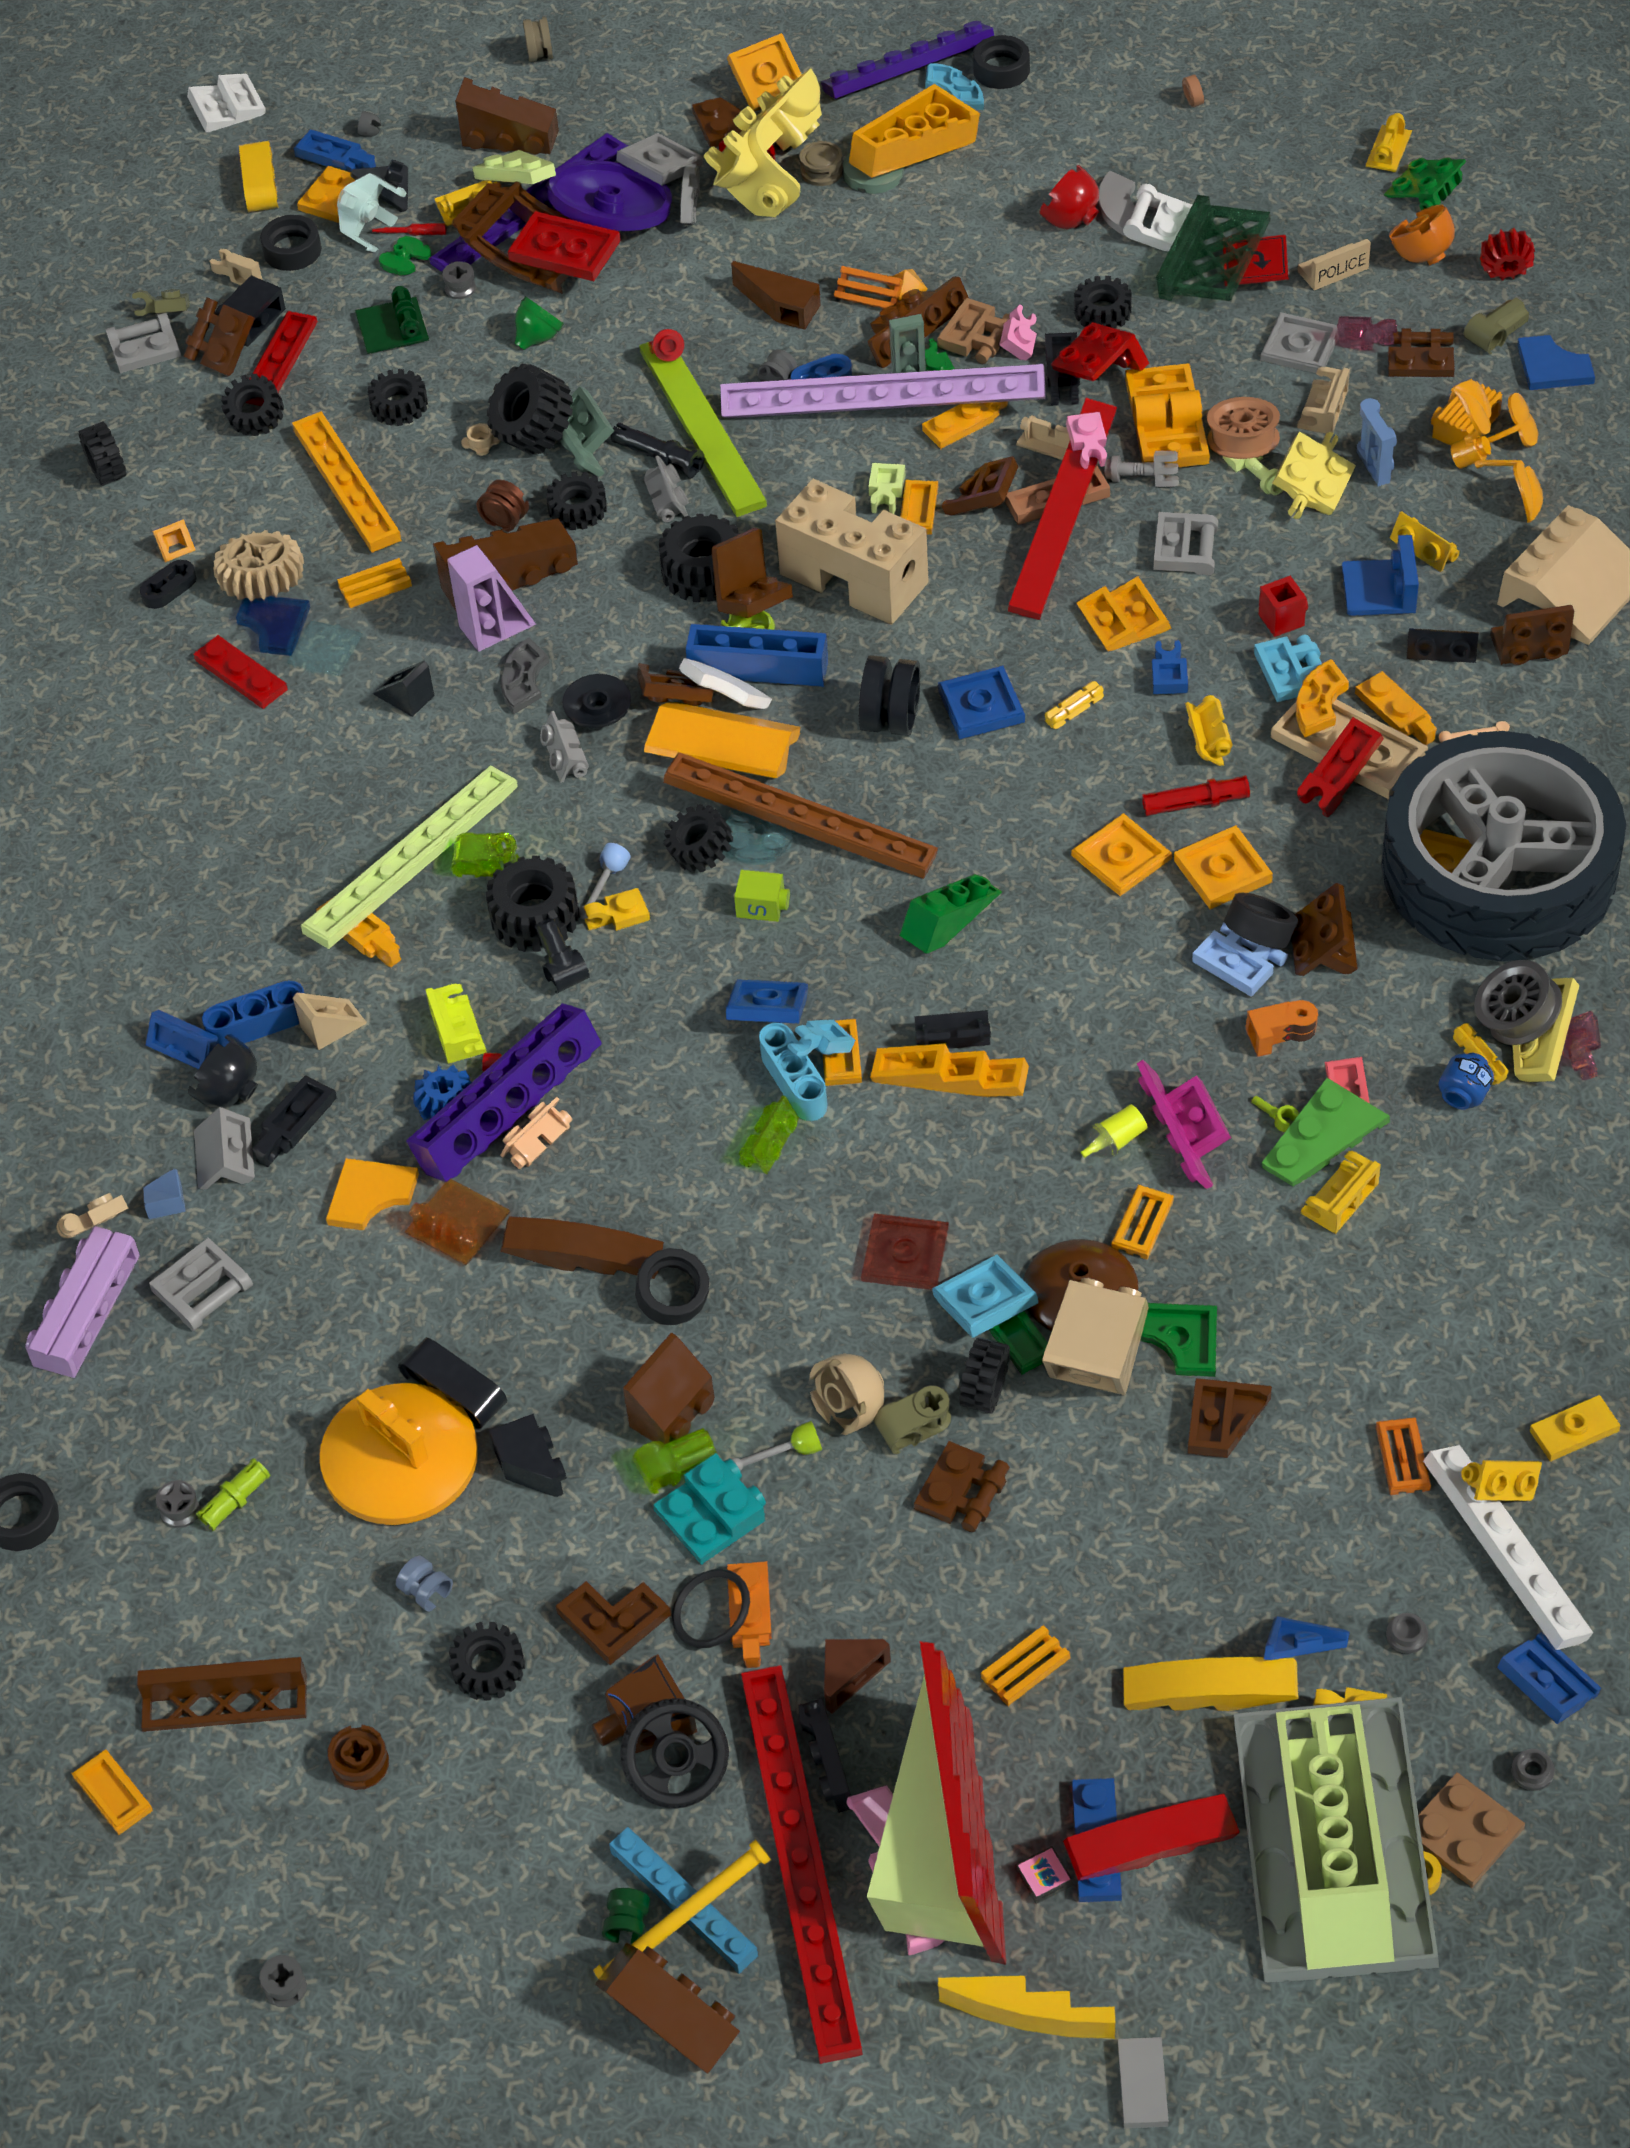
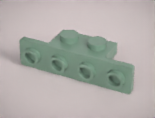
[560,386,614,477]

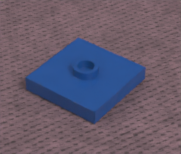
[938,666,1025,739]
[726,979,808,1024]

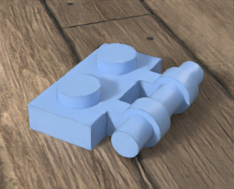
[1192,923,1288,997]

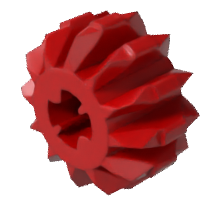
[1480,227,1535,281]

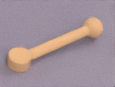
[1438,721,1510,743]

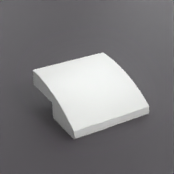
[187,74,265,132]

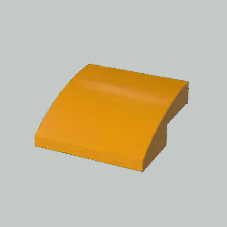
[1076,576,1171,652]

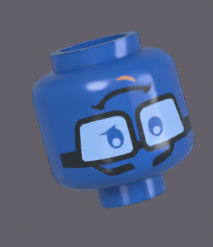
[1438,1053,1494,1110]

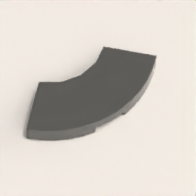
[501,638,550,714]

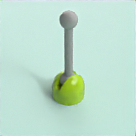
[731,1421,822,1471]

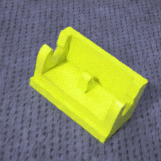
[425,984,487,1064]

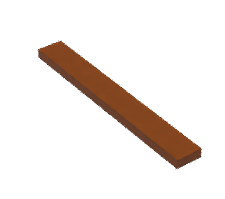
[663,752,938,879]

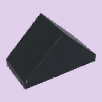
[373,660,435,717]

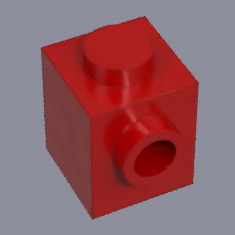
[1258,575,1308,637]

